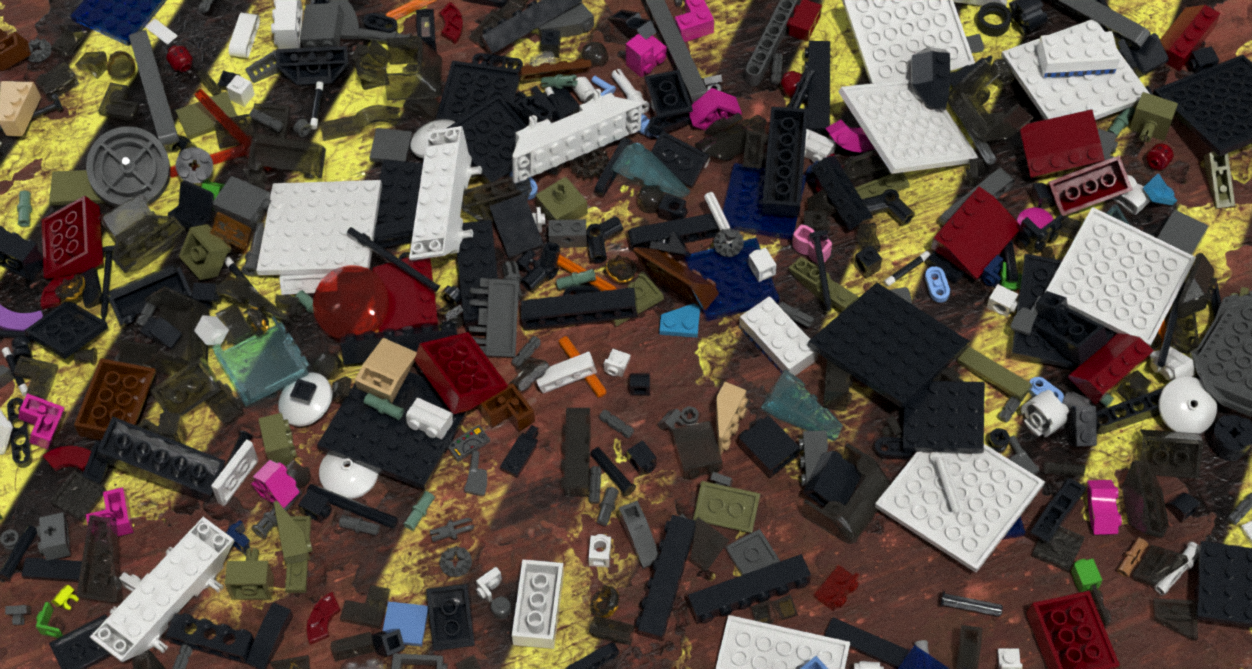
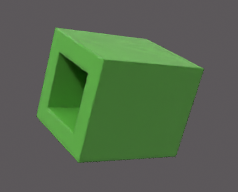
[1071,559,1102,593]

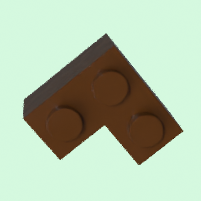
[0,29,31,71]
[480,383,535,432]

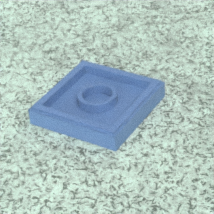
[383,601,429,647]

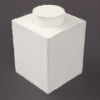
[226,75,255,107]
[194,315,229,346]

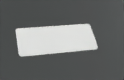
[145,19,177,44]

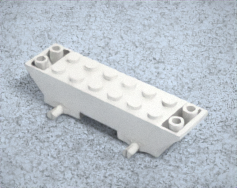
[513,89,642,183]
[409,126,482,260]
[90,517,234,662]

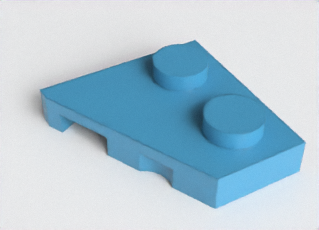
[1143,174,1177,205]
[660,303,700,338]

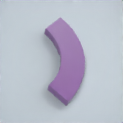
[0,304,43,331]

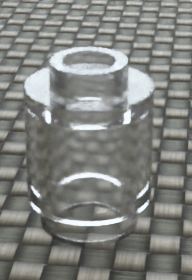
[529,51,556,66]
[1062,391,1093,412]

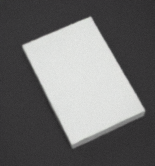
[211,439,259,506]

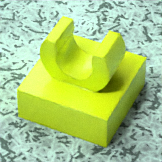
[51,585,79,610]

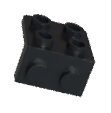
[1118,33,1169,78]
[530,85,580,123]
[167,180,214,229]
[1015,214,1064,255]

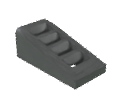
[245,50,281,83]

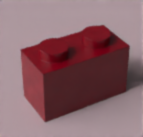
[787,0,822,42]

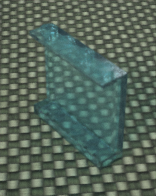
[212,317,309,406]

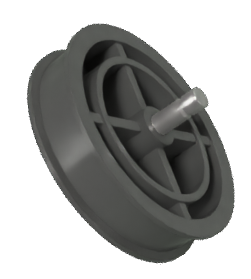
[86,127,170,210]

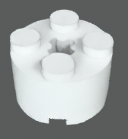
[1021,390,1069,437]

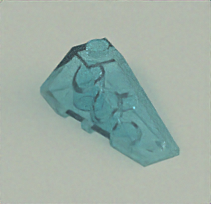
[612,143,690,198]
[761,370,843,441]

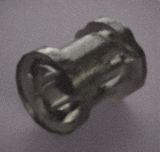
[74,348,98,365]

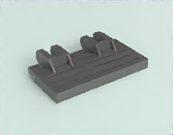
[469,278,519,357]

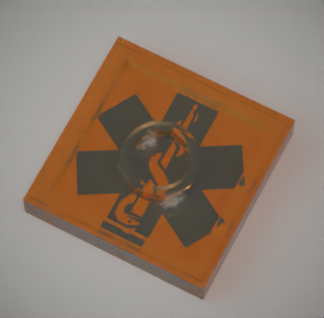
[210,212,251,250]

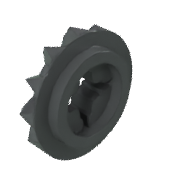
[26,37,52,62]
[714,227,744,257]
[439,546,472,577]

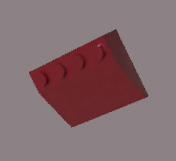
[1019,109,1105,180]
[931,186,1020,280]
[42,196,103,279]
[372,257,438,332]
[414,332,508,414]
[1026,591,1120,669]

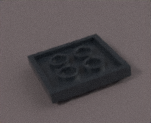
[24,302,108,359]

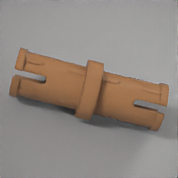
[1117,538,1148,578]

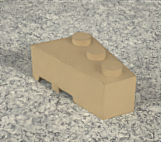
[0,81,41,136]

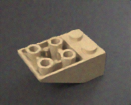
[355,338,417,403]
[716,382,748,456]

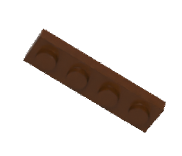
[518,58,592,81]

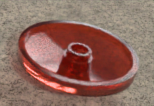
[313,265,389,340]

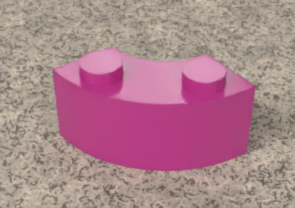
[825,120,875,152]
[1087,480,1122,535]

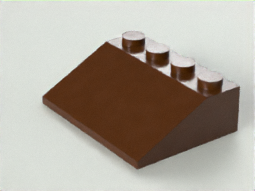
[633,247,719,311]
[74,358,156,440]

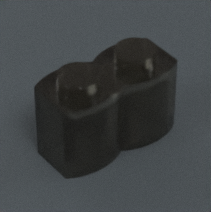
[215,303,255,348]

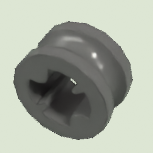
[293,119,312,137]
[681,406,699,426]
[0,529,20,550]

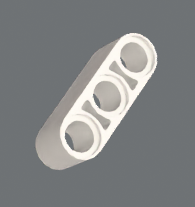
[229,13,260,58]

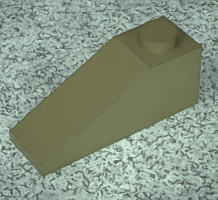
[1204,152,1235,208]
[274,501,313,564]

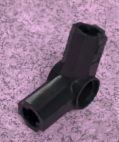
[862,189,915,225]
[586,216,623,264]
[521,242,560,292]

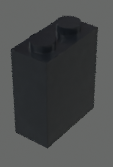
[738,415,800,479]
[803,450,863,515]

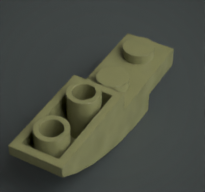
[789,256,858,311]

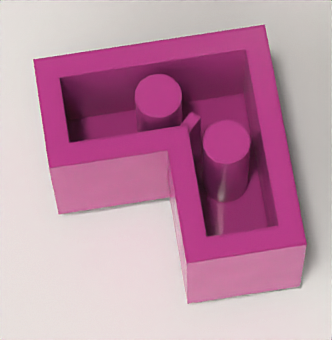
[675,0,714,42]
[626,34,666,77]
[689,88,742,130]
[18,393,65,449]
[251,460,299,508]
[86,487,134,542]

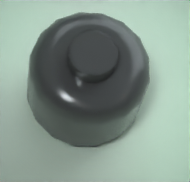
[490,596,511,619]

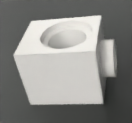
[748,248,776,282]
[987,284,1018,318]
[589,534,611,567]

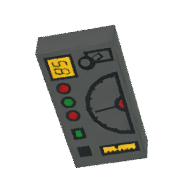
[448,425,490,462]

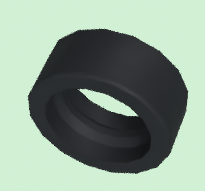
[977,2,1011,37]

